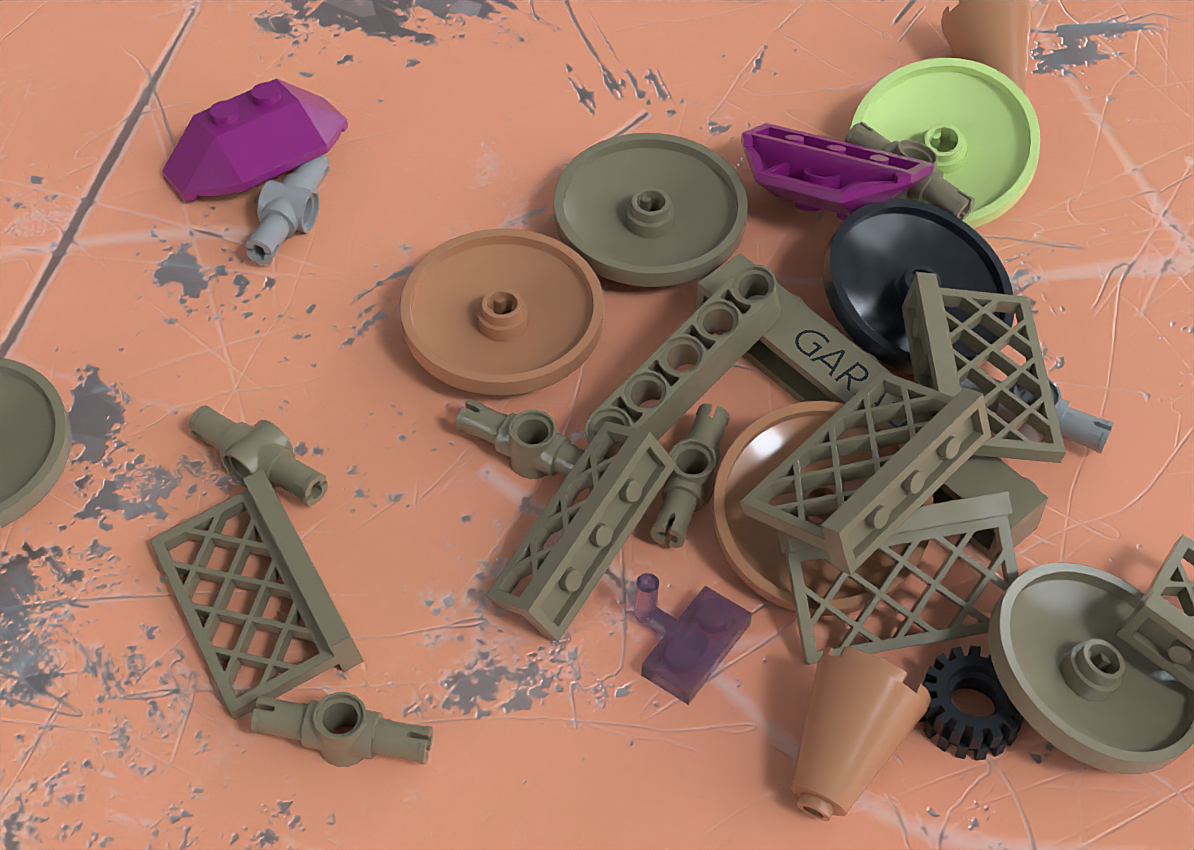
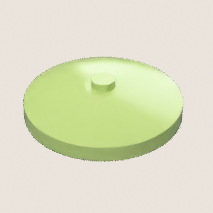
[850,58,1040,229]

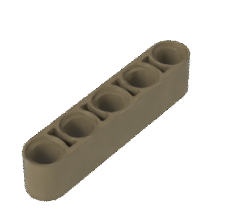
[585,264,781,459]

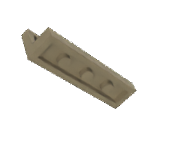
[485,421,677,642]

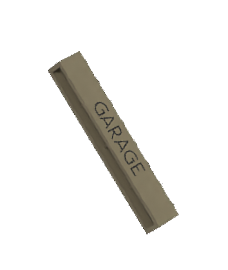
[695,253,1049,561]

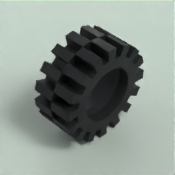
[919,645,1025,760]

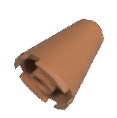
[941,0,1032,95]
[791,646,931,821]

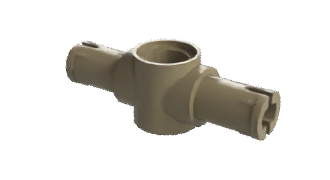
[844,122,975,220]
[456,398,607,490]
[650,403,730,548]
[189,405,328,506]
[251,692,433,767]

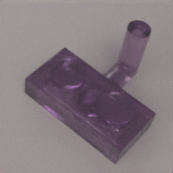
[635,573,752,705]

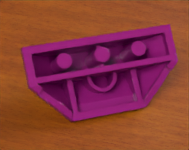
[162,78,348,202]
[741,123,934,221]

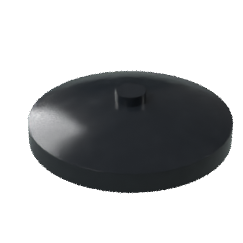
[822,198,1014,375]

